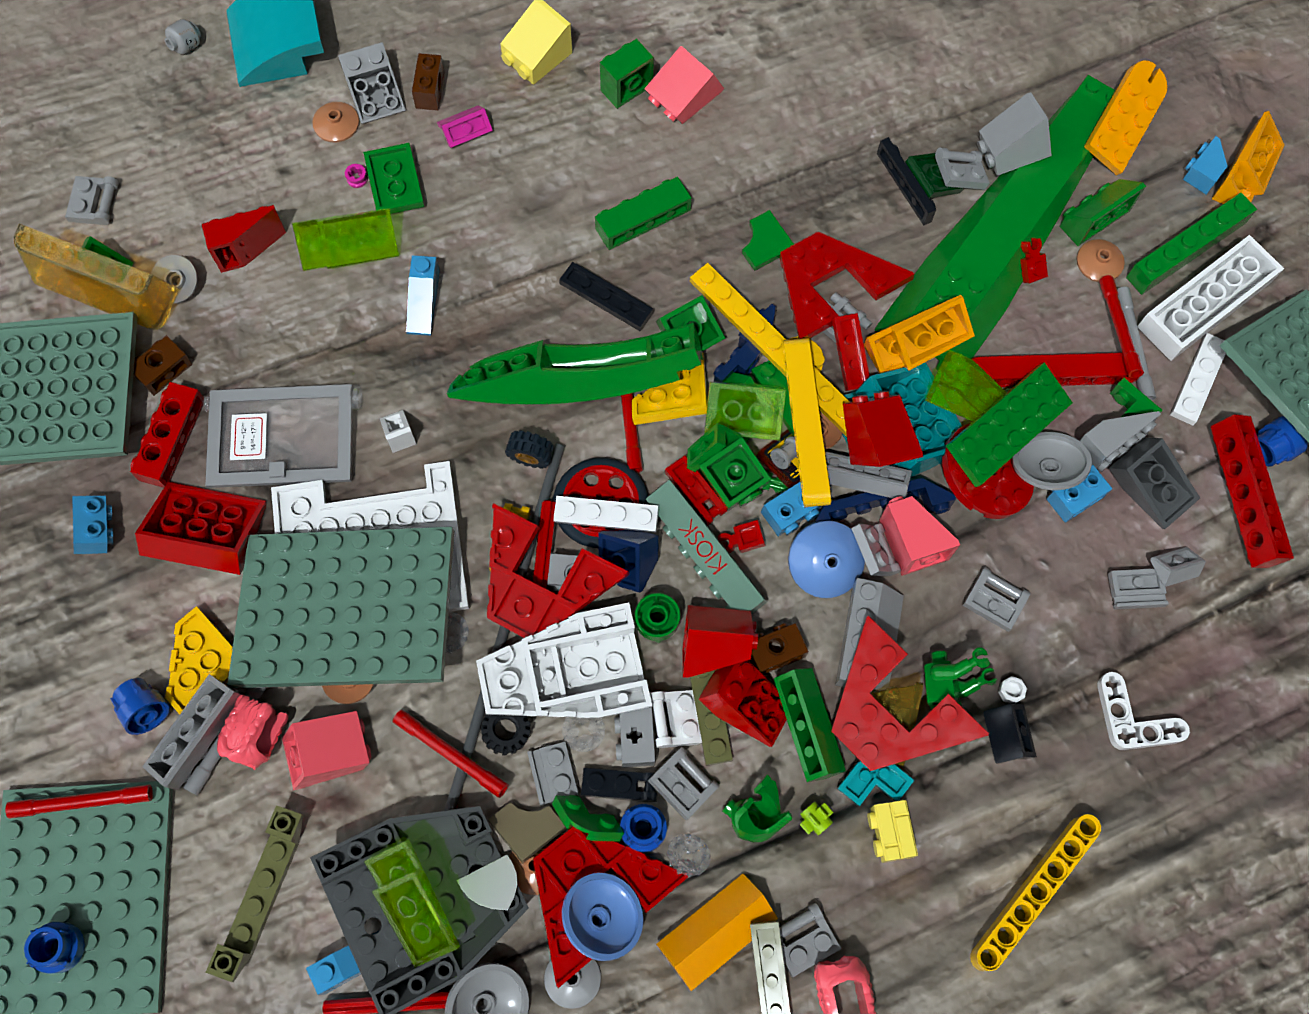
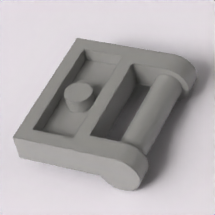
[935,147,990,190]
[65,176,119,225]
[851,524,901,576]
[963,567,1031,632]
[648,746,719,820]
[780,903,841,977]

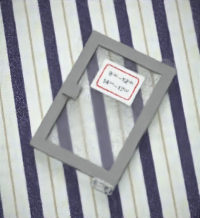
[203,384,363,488]

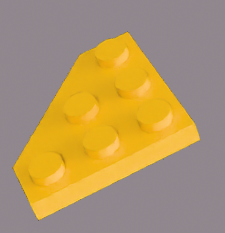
[632,352,708,425]
[165,606,233,715]

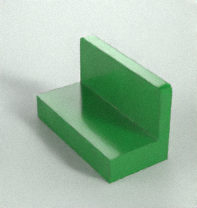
[687,423,741,472]

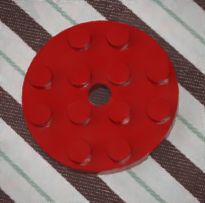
[942,423,1034,519]

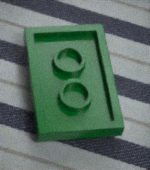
[363,143,424,217]

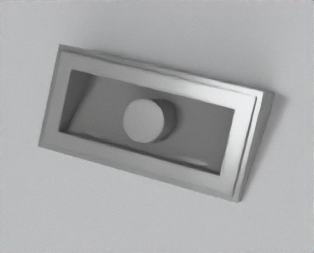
[1150,547,1206,587]

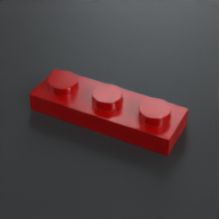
[831,313,870,391]

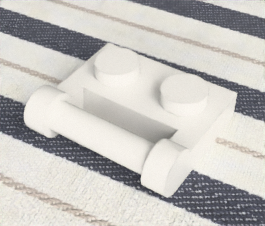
[650,690,702,748]

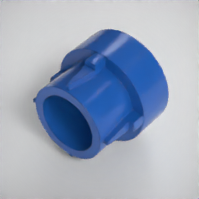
[1257,416,1308,467]
[110,678,169,735]
[620,804,667,853]
[24,922,85,974]

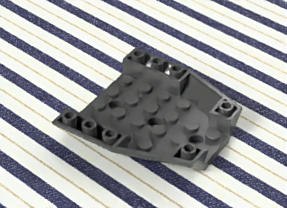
[310,806,529,1014]

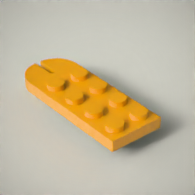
[1084,60,1167,175]

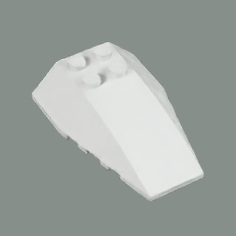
[476,602,652,718]

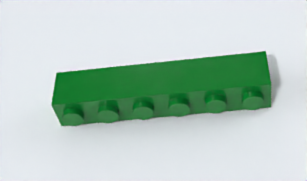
[1126,193,1257,295]

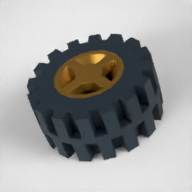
[505,430,554,469]

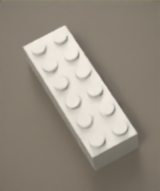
[1138,235,1284,361]

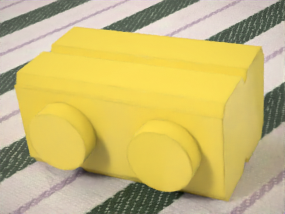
[867,800,918,863]

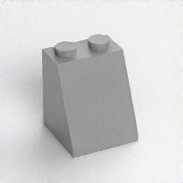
[977,92,1052,176]

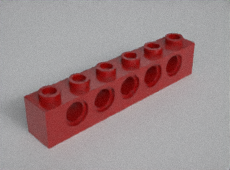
[1210,414,1294,568]

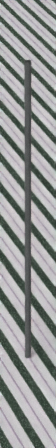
[417,443,564,907]

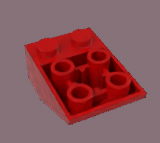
[201,205,286,273]
[699,660,787,747]

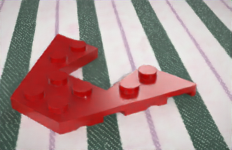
[780,232,914,339]
[487,503,630,638]
[831,616,989,771]
[533,826,689,988]

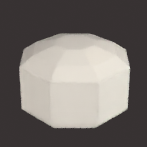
[998,676,1027,704]

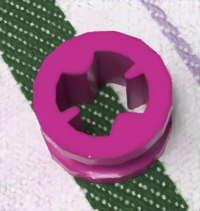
[345,164,368,188]

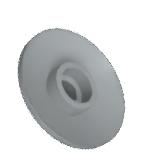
[150,255,198,304]
[544,959,601,1009]

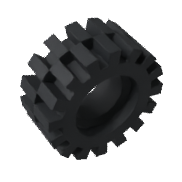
[481,714,530,755]

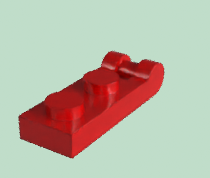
[665,455,728,526]

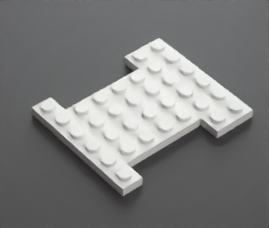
[271,461,469,612]

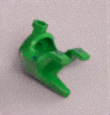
[722,775,792,843]

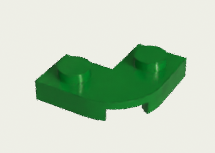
[552,795,624,841]

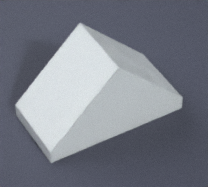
[380,410,416,453]

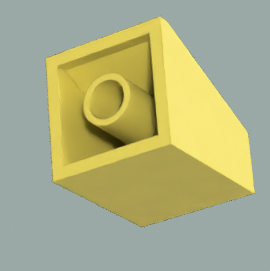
[500,0,572,85]

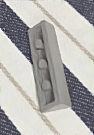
[825,452,912,499]

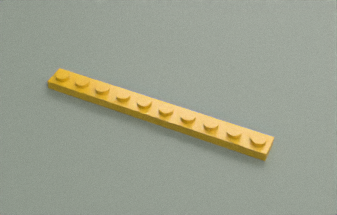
[690,263,850,437]

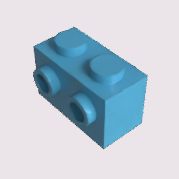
[1047,465,1112,523]
[761,482,821,537]
[72,496,113,554]

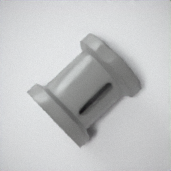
[770,437,797,469]

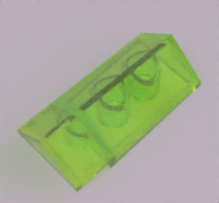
[292,208,399,271]
[364,837,460,967]

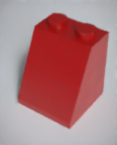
[843,391,923,467]
[682,605,758,678]

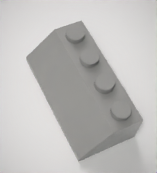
[835,578,904,696]
[143,674,240,790]

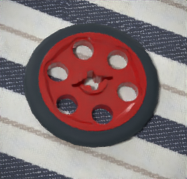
[553,458,649,548]

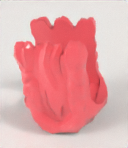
[217,694,288,770]
[814,955,877,1014]

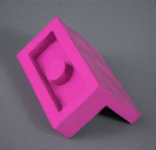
[437,105,493,148]

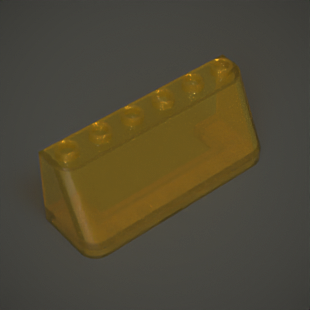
[14,224,179,330]

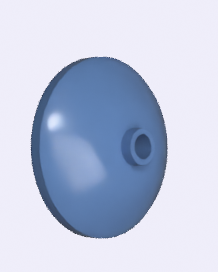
[788,521,865,598]
[562,873,643,961]

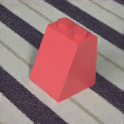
[645,46,724,124]
[879,496,960,576]
[282,711,371,791]

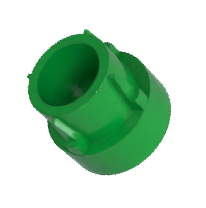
[635,593,680,643]

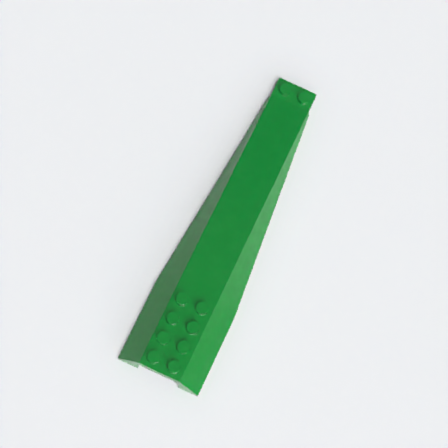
[874,75,1116,382]

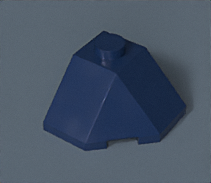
[598,530,658,593]

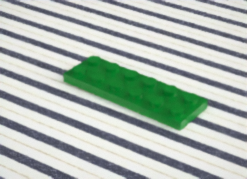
[946,362,1073,487]

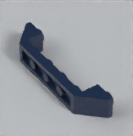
[815,478,956,522]

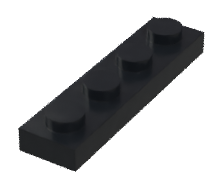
[877,137,936,226]
[559,262,653,331]

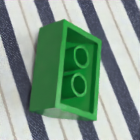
[1059,179,1146,246]

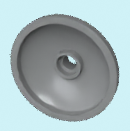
[1012,432,1092,490]
[445,963,529,1014]

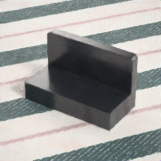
[983,704,1037,764]

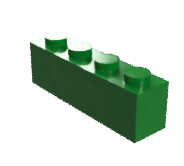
[595,176,692,250]
[774,668,846,782]

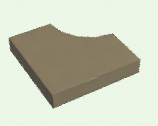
[489,802,566,864]

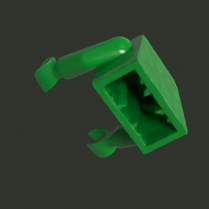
[924,648,997,710]

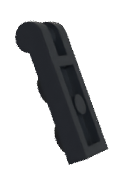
[581,768,658,802]

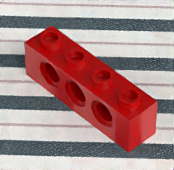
[130,382,205,488]

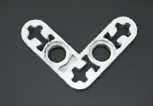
[1097,672,1190,750]

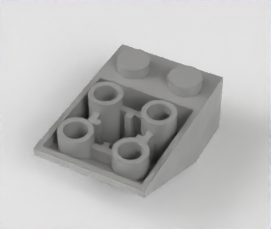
[338,42,406,124]
[1080,411,1161,472]

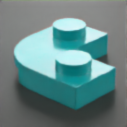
[837,761,914,806]

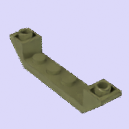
[205,805,303,982]

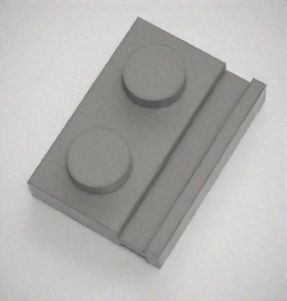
[1108,569,1168,610]
[527,742,579,806]

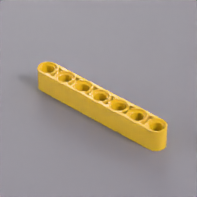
[783,338,831,508]
[970,814,1101,971]

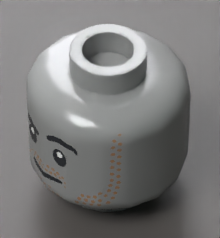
[165,19,201,54]

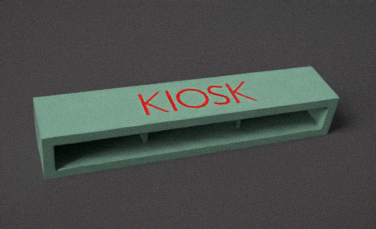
[646,480,768,615]

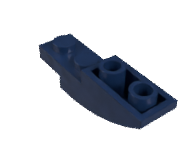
[713,304,776,388]

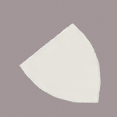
[457,855,517,910]

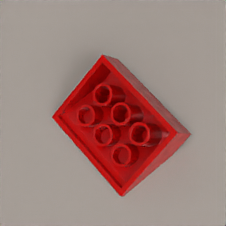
[135,482,267,575]

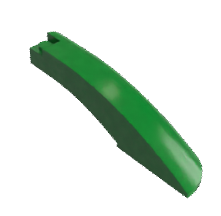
[447,323,703,405]

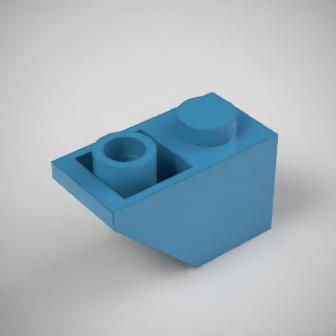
[1183,136,1228,195]

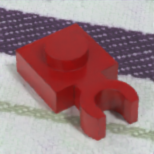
[1020,238,1048,283]
[717,520,766,553]

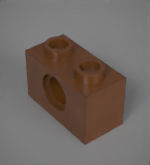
[412,53,445,111]
[133,335,193,396]
[750,623,809,675]

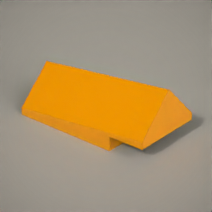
[1212,111,1284,204]
[864,295,975,374]
[656,874,778,991]

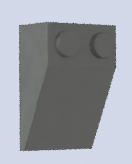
[1109,438,1200,529]

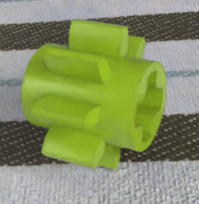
[800,801,834,836]

